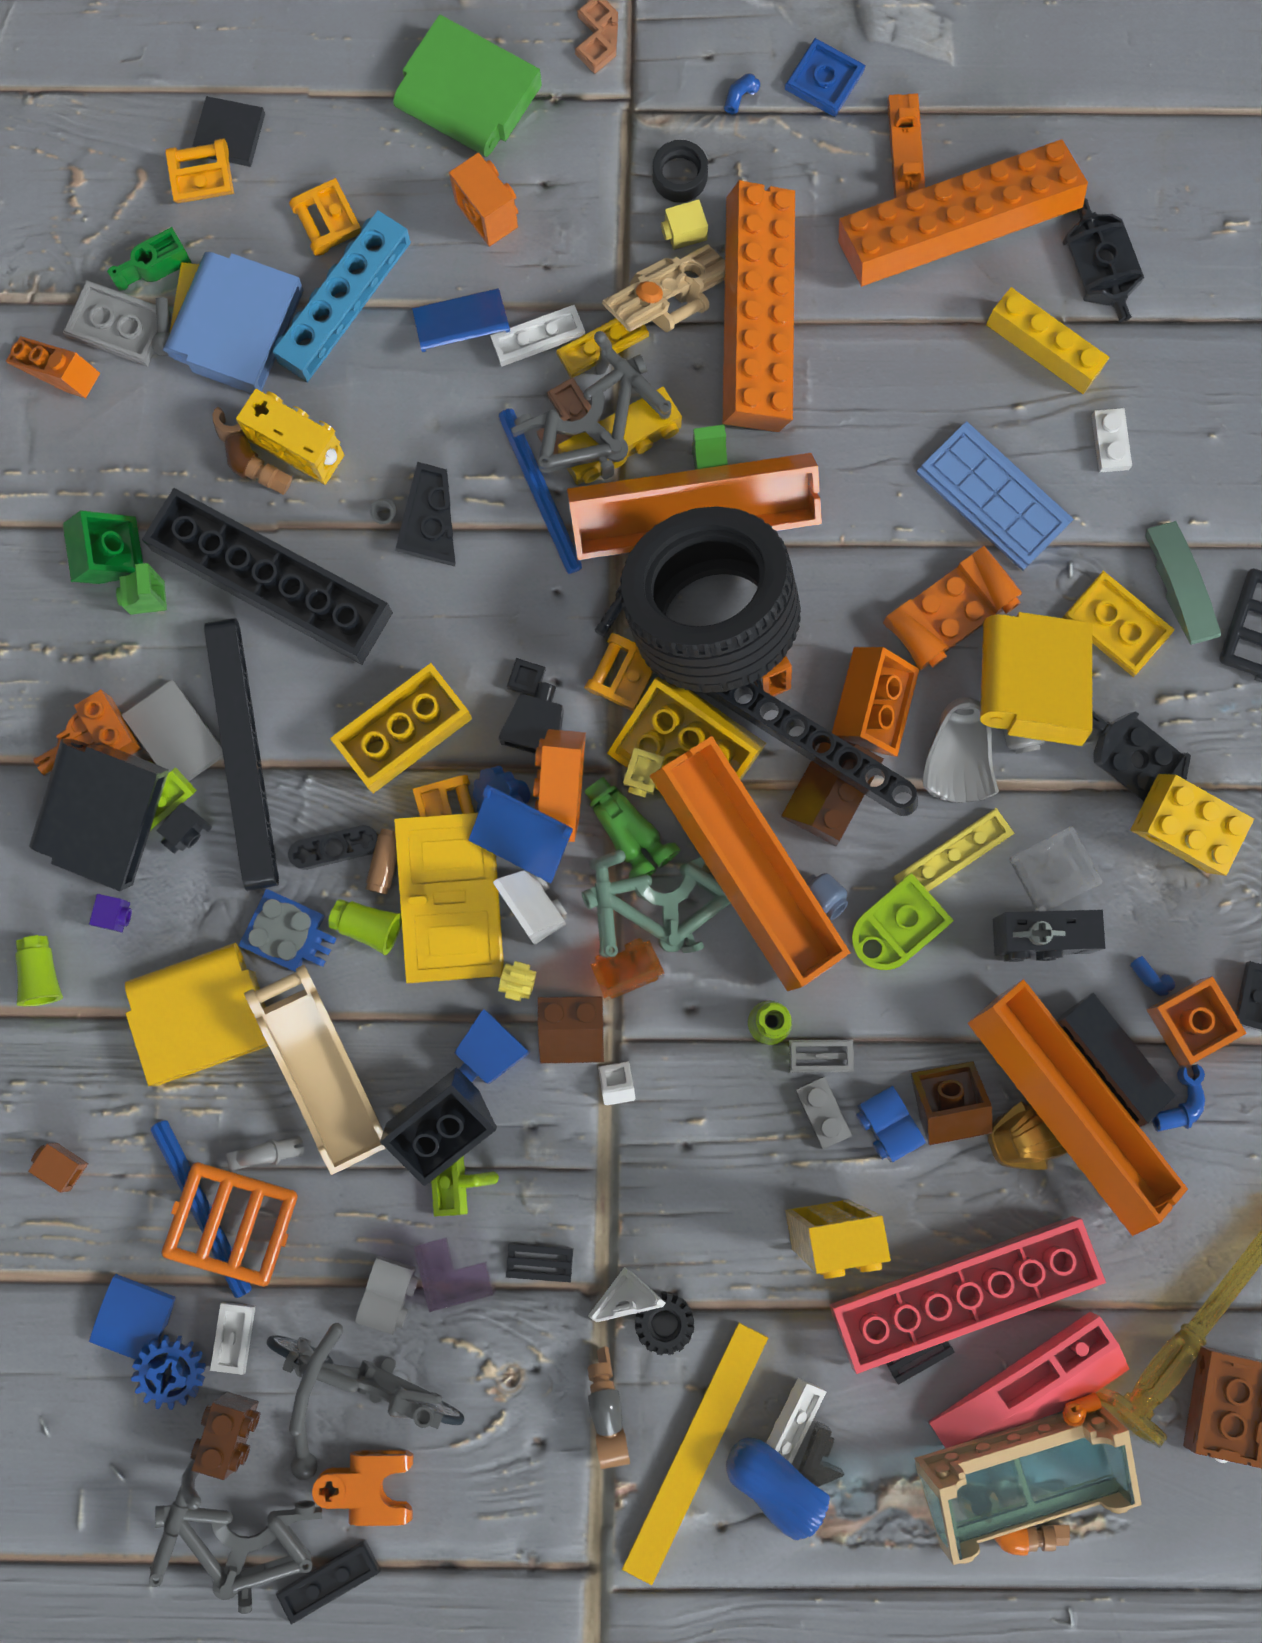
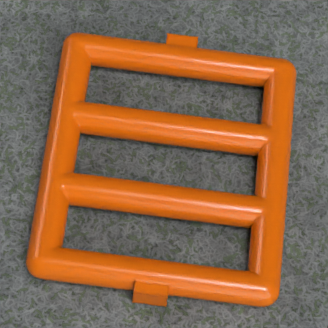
[161,1162,298,1287]

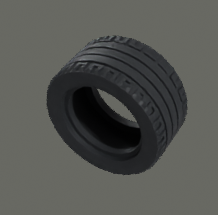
[619,506,801,693]

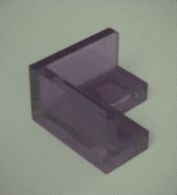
[413,1237,496,1312]

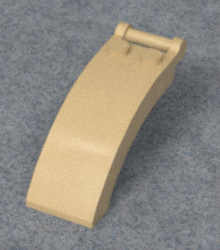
[244,964,386,1175]

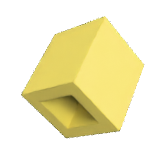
[661,199,708,250]

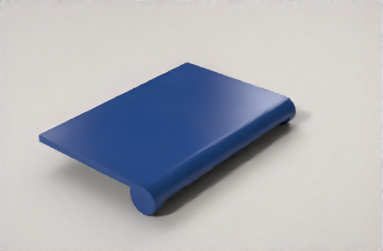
[412,288,510,352]
[469,785,573,884]

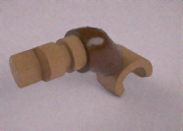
[212,407,292,495]

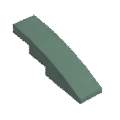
[1145,521,1221,645]

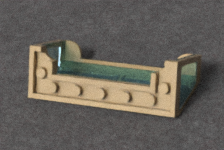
[914,1406,1142,1565]

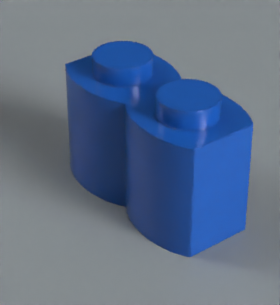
[856,1086,926,1162]

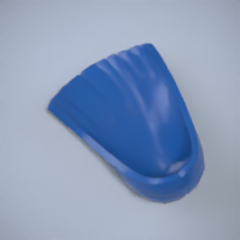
[726,1437,830,1540]

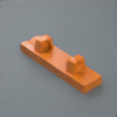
[887,93,925,198]

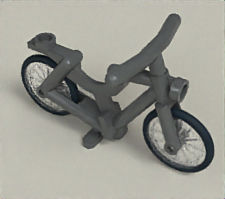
[267,1323,464,1436]

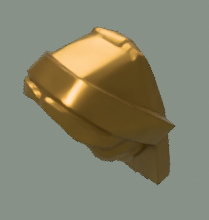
[987,1101,1067,1170]

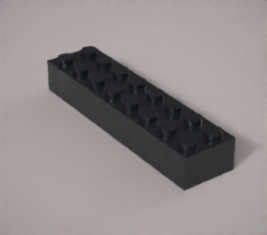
[142,488,393,665]

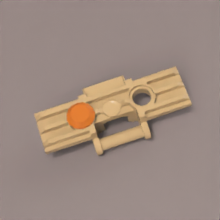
[602,244,725,332]

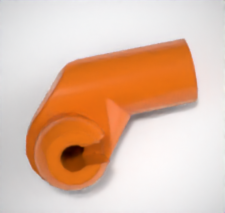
[1063,1392,1102,1427]

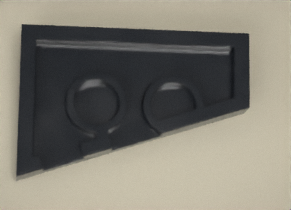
[395,462,456,566]

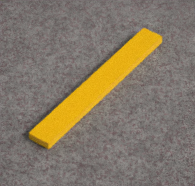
[622,1322,768,1585]

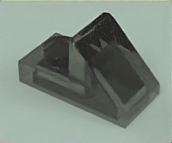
[798,1421,844,1487]

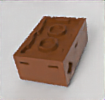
[1183,1346,1262,1469]

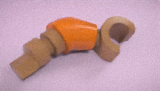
[957,1489,1070,1556]

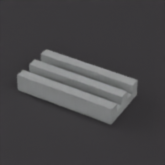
[788,1040,854,1073]

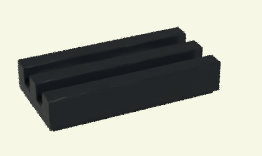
[506,1243,574,1283]
[886,1341,955,1385]

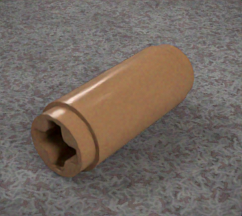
[366,828,397,895]

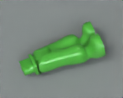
[584,777,681,878]

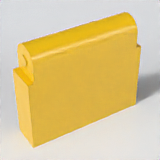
[980,612,1092,746]
[125,943,269,1086]

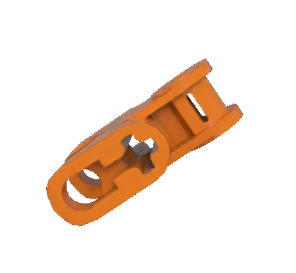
[312,1450,414,1526]

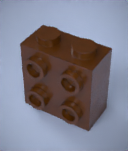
[190,1392,261,1480]

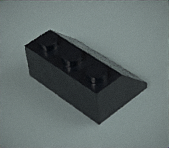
[380,1067,497,1186]

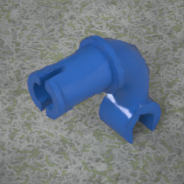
[1152,1064,1205,1132]

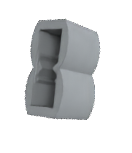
[355,1256,419,1335]

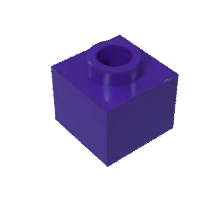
[89,894,132,933]

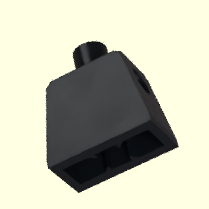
[499,682,564,754]

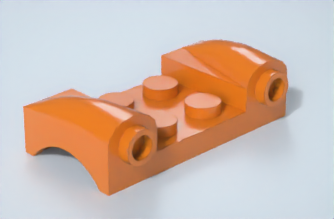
[883,546,1022,671]

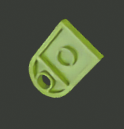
[852,873,954,970]

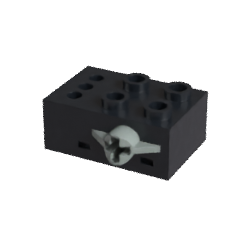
[993,910,1106,962]

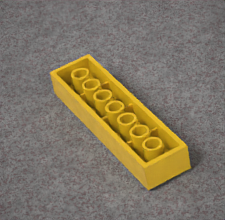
[785,1199,891,1279]

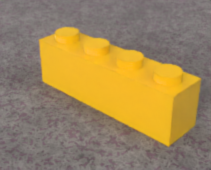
[986,287,1110,394]
[558,386,682,486]

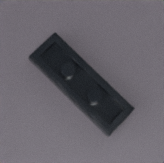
[276,1540,381,1625]

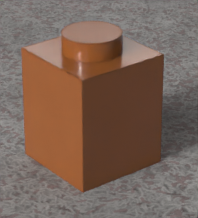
[28,1143,89,1193]

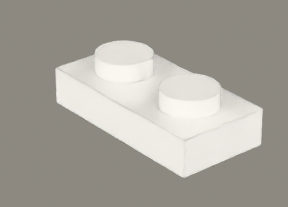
[1091,408,1132,473]
[210,1302,256,1375]

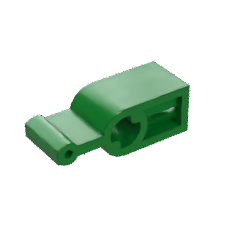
[107,227,192,291]

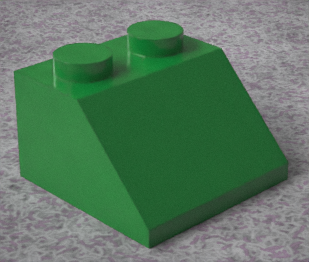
[63,510,143,584]

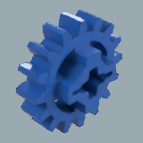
[131,1335,206,1410]

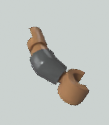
[587,1346,630,1469]

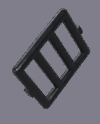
[1219,568,1262,682]

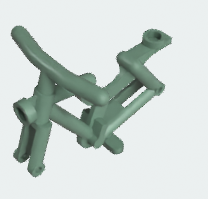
[582,850,730,958]

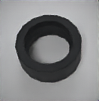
[652,140,708,202]

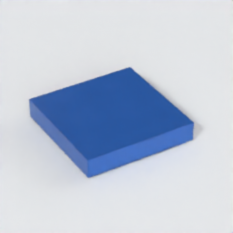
[785,38,866,117]

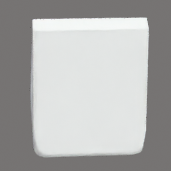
[598,1061,636,1105]

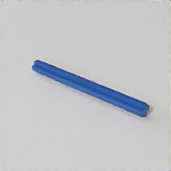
[499,408,582,574]
[150,1120,252,1298]

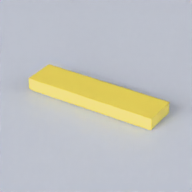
[892,808,1015,892]

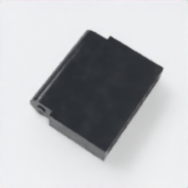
[29,739,169,891]

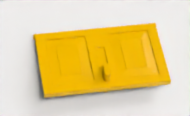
[394,813,504,983]

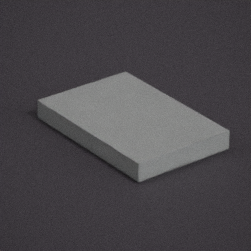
[63,280,171,367]
[121,679,223,781]

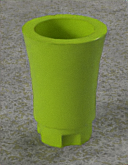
[328,899,402,955]
[15,935,63,1007]
[748,1000,792,1045]

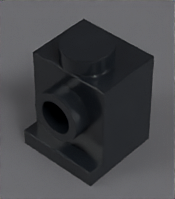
[156,802,212,854]

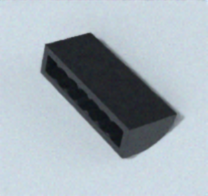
[1056,993,1176,1127]

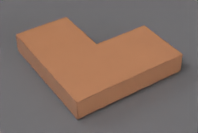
[536,377,600,455]

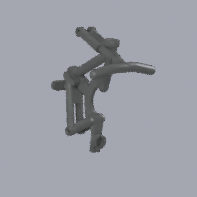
[511,331,672,480]
[149,1460,322,1614]

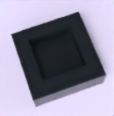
[506,658,546,697]

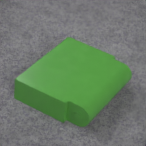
[393,14,542,157]

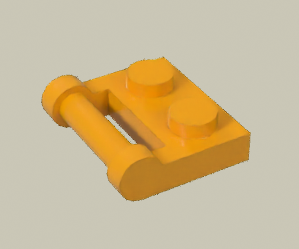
[166,138,234,204]
[289,178,361,256]
[584,633,654,712]
[413,775,475,817]

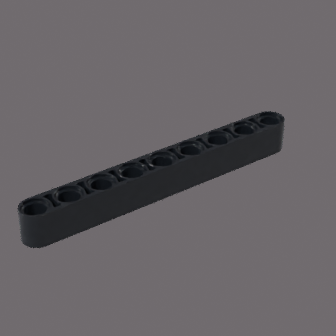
[204,618,279,891]
[703,683,918,816]

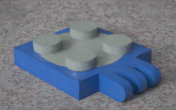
[238,889,337,972]

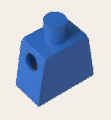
[454,1009,530,1084]

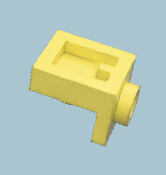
[623,747,665,798]

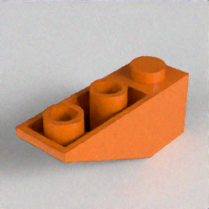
[6,336,100,398]

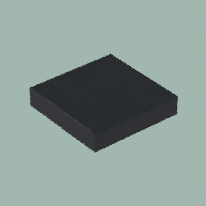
[192,96,265,167]

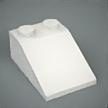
[493,870,567,945]

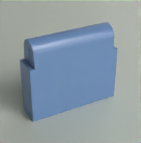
[163,252,304,394]

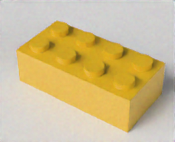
[330,663,472,794]

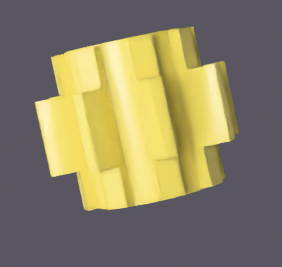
[498,961,537,1002]

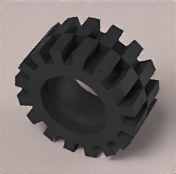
[635,1292,694,1355]

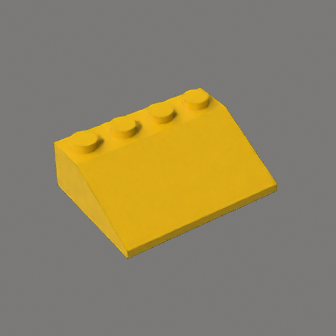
[607,676,766,790]

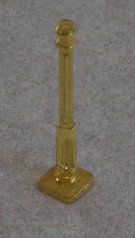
[1096,1229,1262,1448]

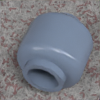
[805,873,848,920]

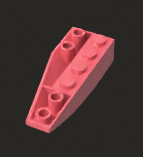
[928,1312,1129,1448]

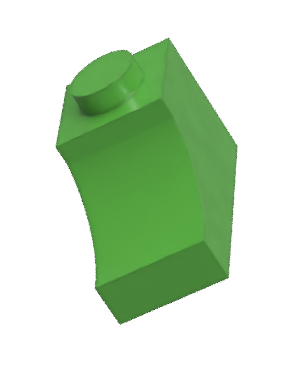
[692,424,728,470]
[116,563,167,615]

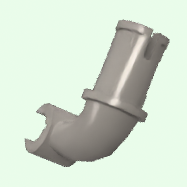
[226,1136,304,1171]

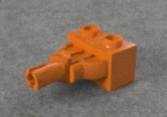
[33,689,142,776]

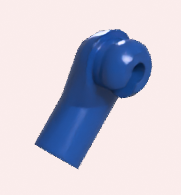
[724,73,761,114]
[1130,956,1176,996]

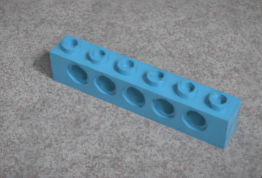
[273,210,411,383]

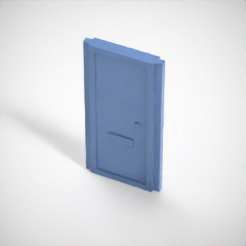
[916,421,1074,571]

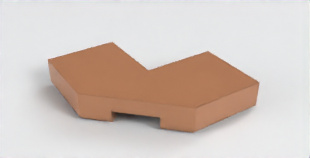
[575,0,618,74]

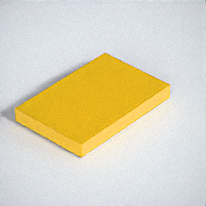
[1062,570,1175,677]

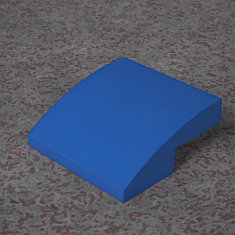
[89,1274,176,1359]

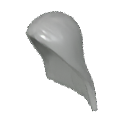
[923,697,999,803]

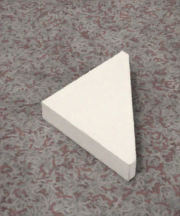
[588,1267,666,1322]

